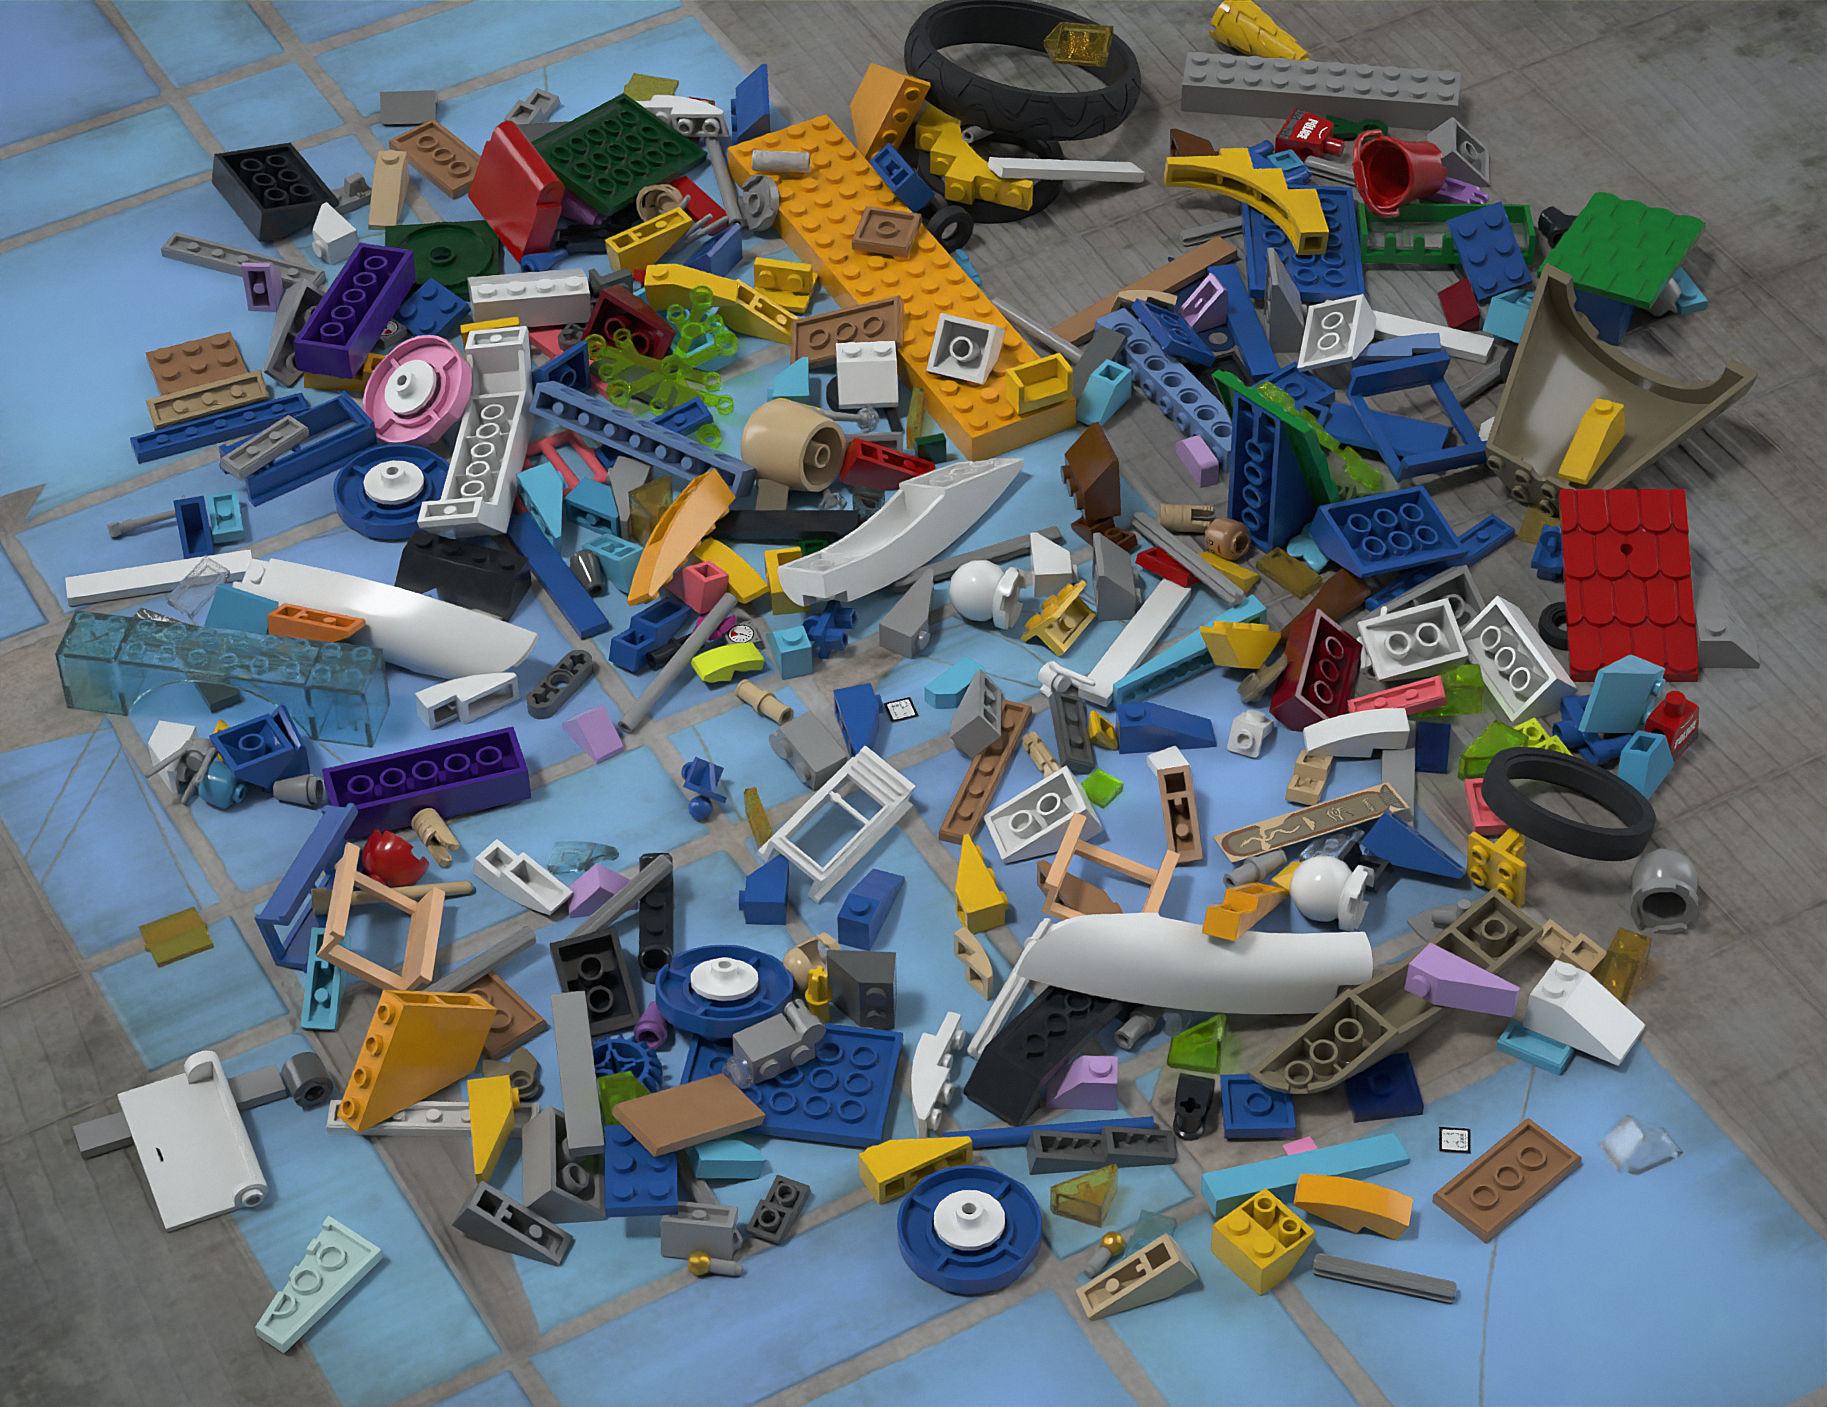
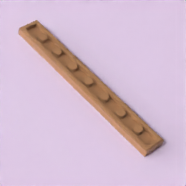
[1049,236,1237,347]

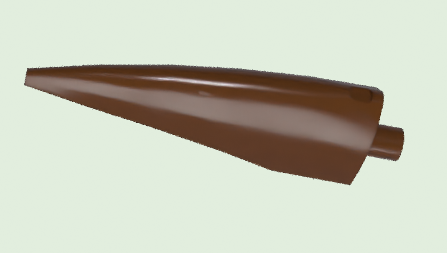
[1276,567,1372,646]

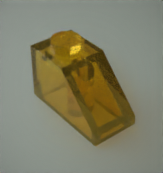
[1597,927,1652,1007]

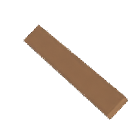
[939,699,1032,845]

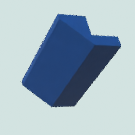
[1320,402,1454,457]

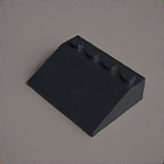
[212,142,339,242]

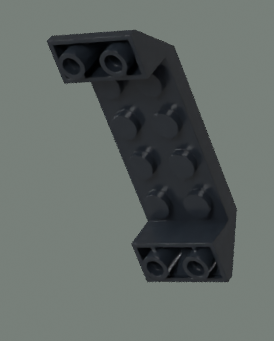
[963,985,1144,1127]

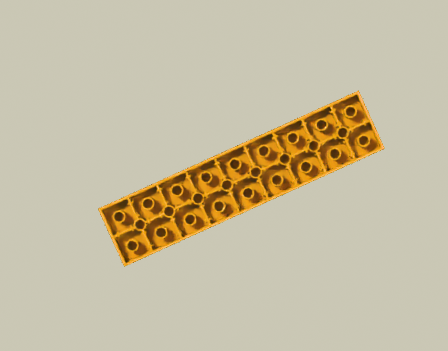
[727,114,1076,462]

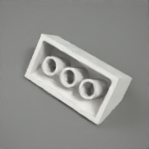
[1461,595,1578,724]

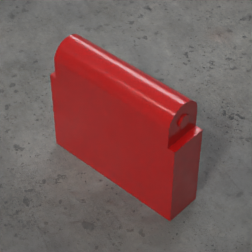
[468,121,565,264]

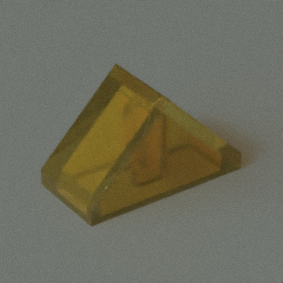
[1050,1164,1118,1228]

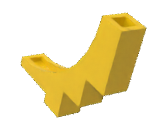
[915,104,1033,211]
[1163,148,1329,255]

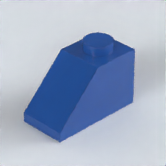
[739,854,790,925]

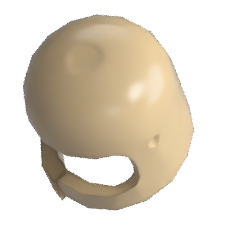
[636,184,684,222]
[782,932,841,993]

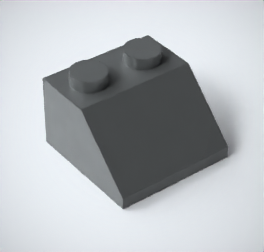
[827,950,897,1029]

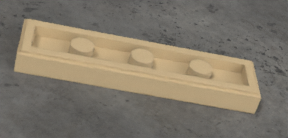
[146,369,269,430]

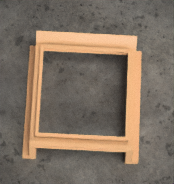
[1041,812,1180,921]
[317,842,445,991]

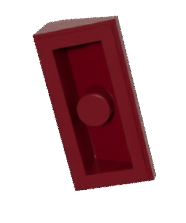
[1438,278,1480,332]

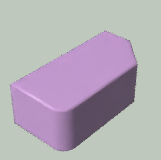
[1175,435,1219,488]

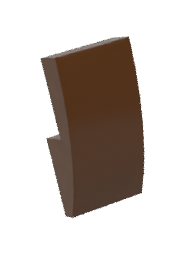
[1071,515,1138,552]

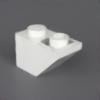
[148,720,198,794]

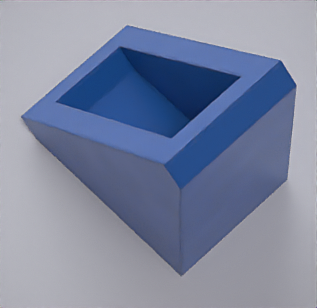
[173,495,215,559]

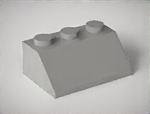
[522,1105,605,1224]

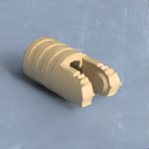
[1159,503,1215,533]
[411,808,460,868]

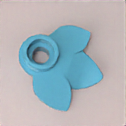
[1287,522,1330,573]

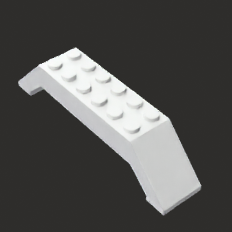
[417,326,535,538]

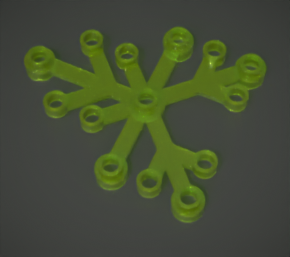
[584,286,739,449]
[1255,380,1384,492]

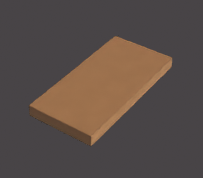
[389,119,481,200]
[790,295,904,370]
[612,1073,766,1157]
[1432,1118,1582,1244]

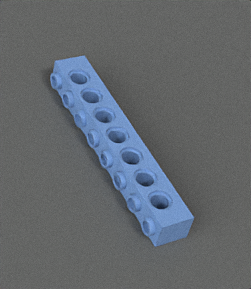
[1093,308,1232,474]
[529,381,756,500]

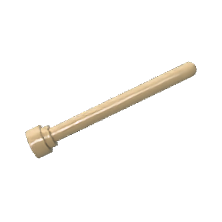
[311,881,473,915]

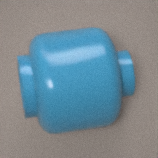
[196,761,247,809]

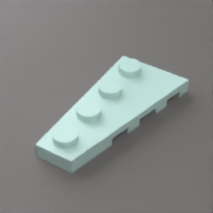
[255,1215,383,1353]

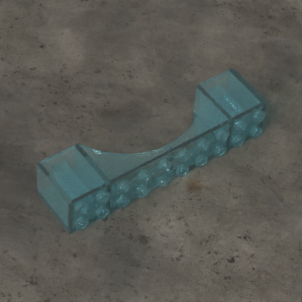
[55,610,391,748]

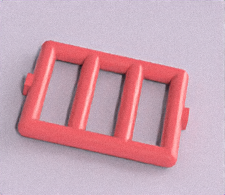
[513,429,608,515]

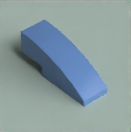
[1351,333,1441,378]

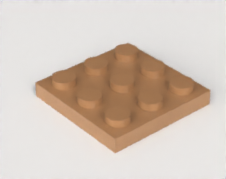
[145,332,248,396]

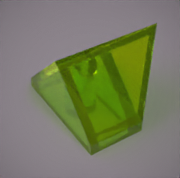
[1166,1013,1229,1075]
[597,1071,652,1133]

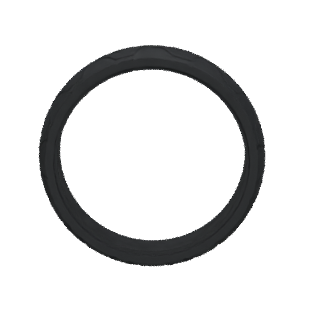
[904,0,1141,141]

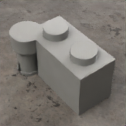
[769,711,848,791]
[732,999,826,1085]

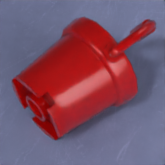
[1352,129,1447,218]

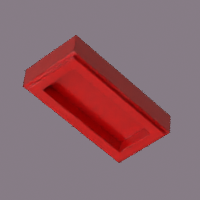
[1135,547,1201,588]

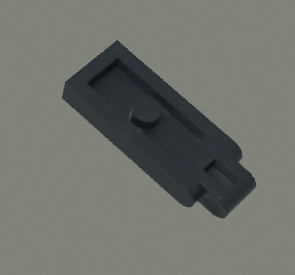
[555,223,632,252]

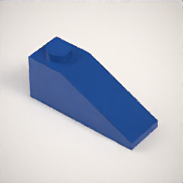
[869,143,935,213]
[833,683,884,759]
[1115,702,1216,754]
[1361,809,1467,879]
[837,868,905,951]

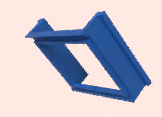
[1346,350,1487,483]

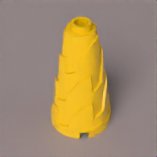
[1209,0,1310,61]

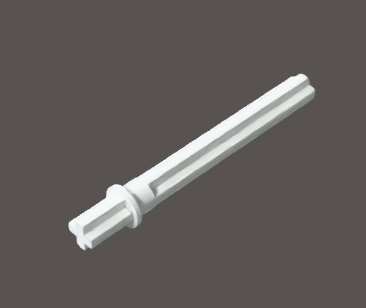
[967,918,1055,1060]

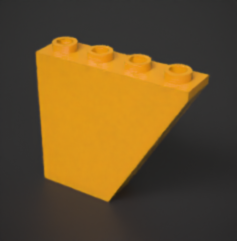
[850,62,931,166]
[337,989,498,1132]

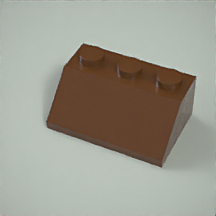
[1060,422,1121,521]

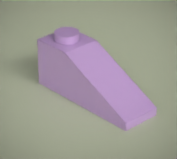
[1404,943,1520,1017]

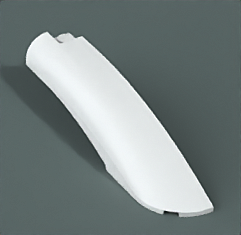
[777,458,1024,607]
[232,558,540,680]
[1015,912,1373,1014]

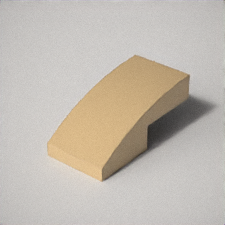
[1110,290,1177,319]
[1285,750,1333,805]
[1530,919,1608,974]
[954,926,993,1001]

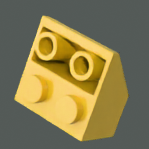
[1211,1188,1315,1296]

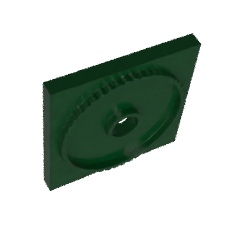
[385,220,500,306]

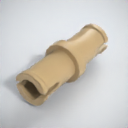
[735,679,794,726]

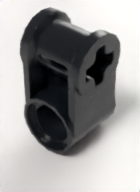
[1173,1073,1215,1141]

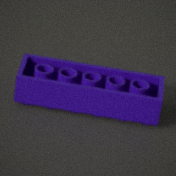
[293,243,417,379]
[322,726,531,840]

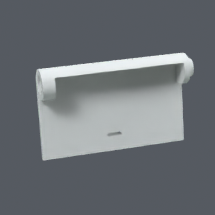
[117,1051,269,1232]

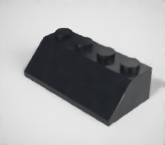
[394,530,532,623]

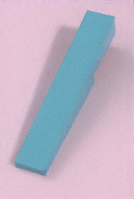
[1112,594,1267,710]
[1201,1133,1410,1218]

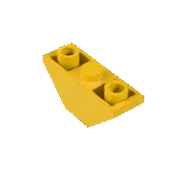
[1200,621,1281,669]

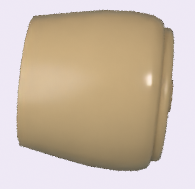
[740,399,846,492]

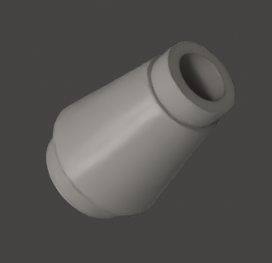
[273,773,325,806]

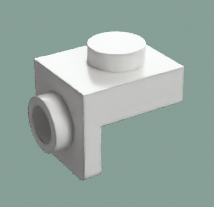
[1227,710,1274,758]

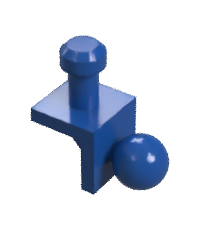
[681,757,727,820]

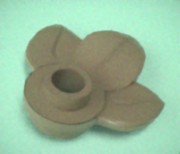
[1237,653,1288,703]
[482,1047,538,1101]

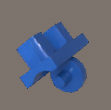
[1531,525,1563,581]
[802,600,858,659]

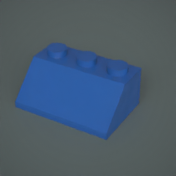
[731,64,771,146]

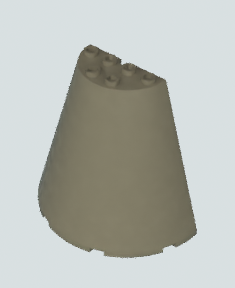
[1485,263,1759,517]

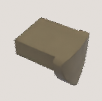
[755,479,792,510]

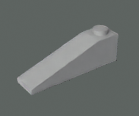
[263,279,325,387]
[1358,565,1486,633]
[1691,576,1760,669]

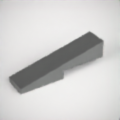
[1026,1126,1177,1175]

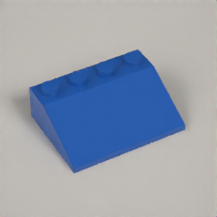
[1309,485,1467,578]

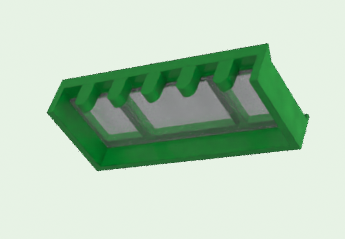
[1357,203,1536,265]

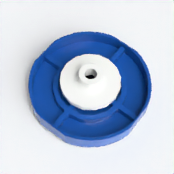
[333,444,450,539]
[655,945,793,1041]
[897,1165,1042,1294]

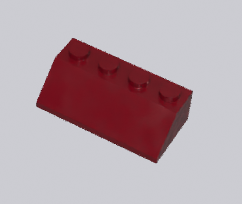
[1269,608,1362,732]

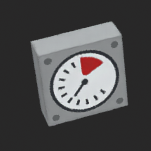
[376,318,408,349]
[722,620,761,649]

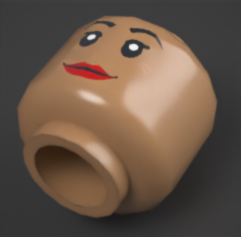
[1205,517,1251,561]

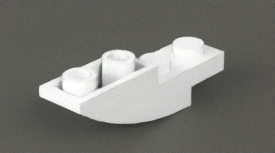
[636,95,729,137]
[911,1011,965,1139]

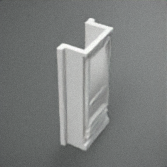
[757,746,915,904]

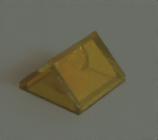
[1043,22,1114,67]
[628,475,673,548]

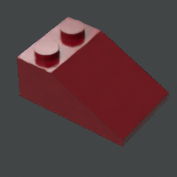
[580,285,677,374]

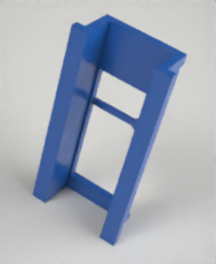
[218,391,380,507]
[254,803,369,973]

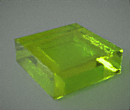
[1081,768,1124,809]

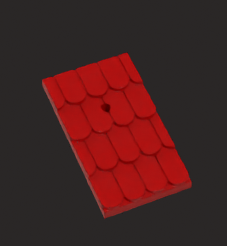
[1559,489,1699,682]

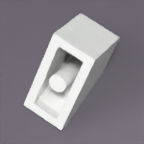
[312,202,358,265]
[1030,532,1078,597]

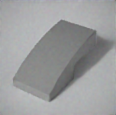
[504,88,561,125]

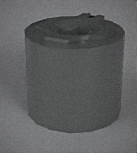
[281,1052,334,1107]

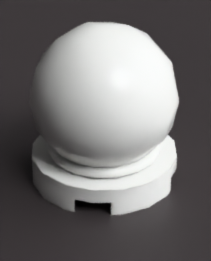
[948,560,1027,630]
[1289,855,1375,932]

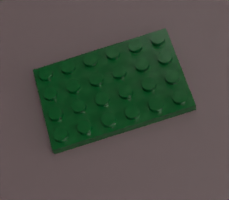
[531,93,708,217]

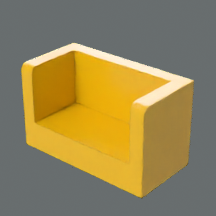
[1006,353,1073,414]
[764,547,810,615]

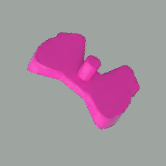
[693,611,737,641]

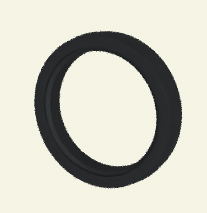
[917,121,1064,224]
[1481,747,1656,861]

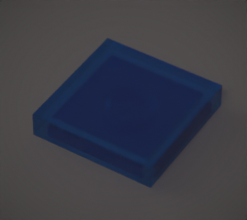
[1343,1052,1424,1123]

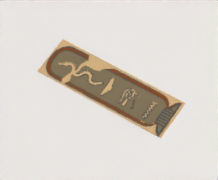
[1213,782,1410,863]

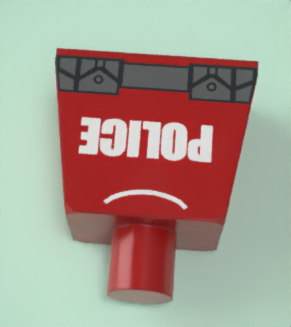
[1275,108,1345,163]
[1644,691,1699,762]

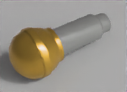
[1083,1231,1125,1278]
[687,1250,743,1276]

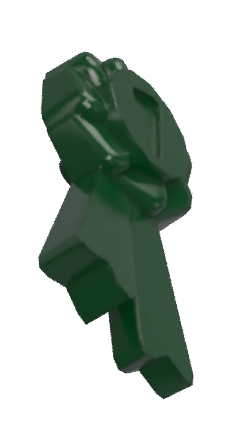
[1326,115,1388,145]

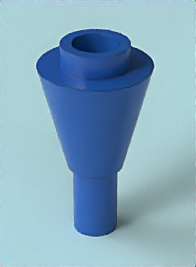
[521,247,567,273]

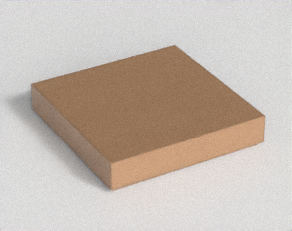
[852,206,922,258]

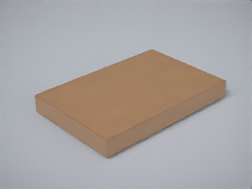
[457,970,547,1061]

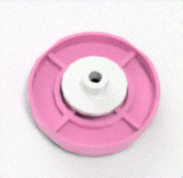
[363,335,472,447]

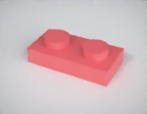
[1464,778,1508,835]

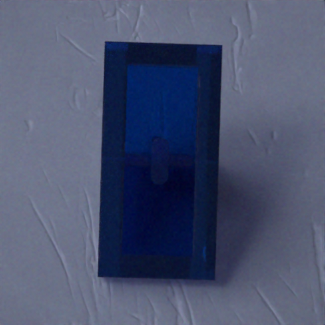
[1415,721,1451,774]

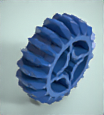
[592,1033,663,1120]

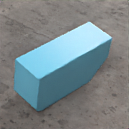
[924,656,985,708]
[688,1140,764,1179]

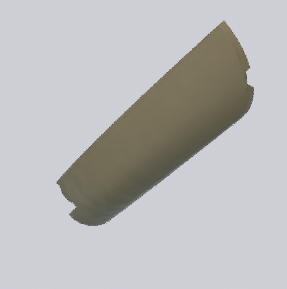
[1248,888,1543,1094]

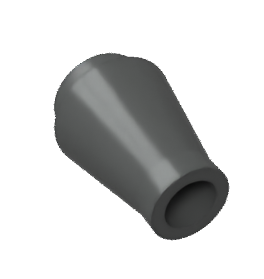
[569,550,605,596]

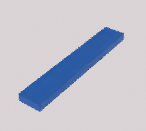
[1207,264,1280,383]
[130,392,309,464]
[504,512,609,640]
[1365,514,1515,612]

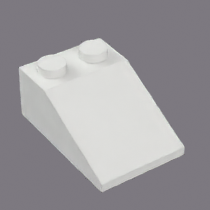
[1297,294,1377,372]
[1357,598,1469,682]
[983,766,1103,863]
[1523,960,1645,1066]

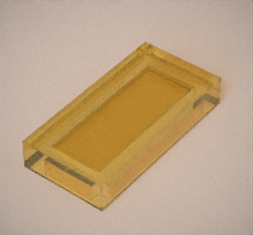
[906,387,925,450]
[1256,547,1323,600]
[744,787,773,850]

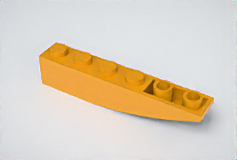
[627,469,736,607]

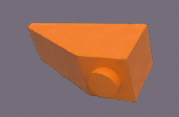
[267,603,366,656]

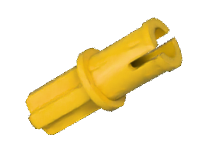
[805,966,832,1023]

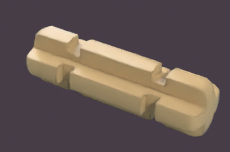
[1022,732,1061,778]

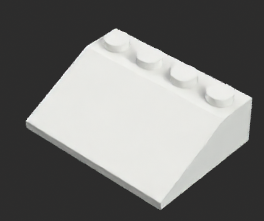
[467,268,591,327]

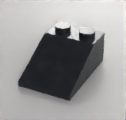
[549,927,640,1038]

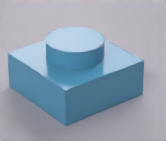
[1267,149,1305,173]

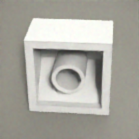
[926,313,1005,385]
[836,341,899,409]

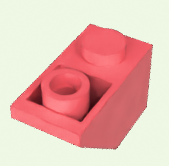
[664,560,729,614]

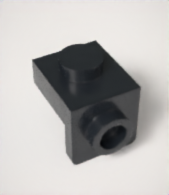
[1337,840,1393,893]

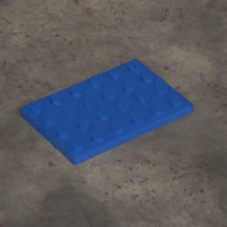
[1240,184,1366,303]
[679,1019,904,1147]

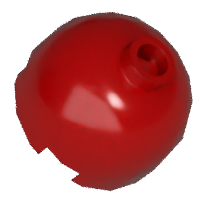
[361,828,430,888]

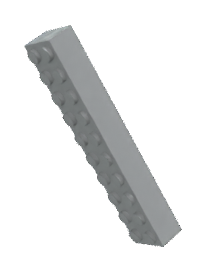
[1181,52,1461,130]

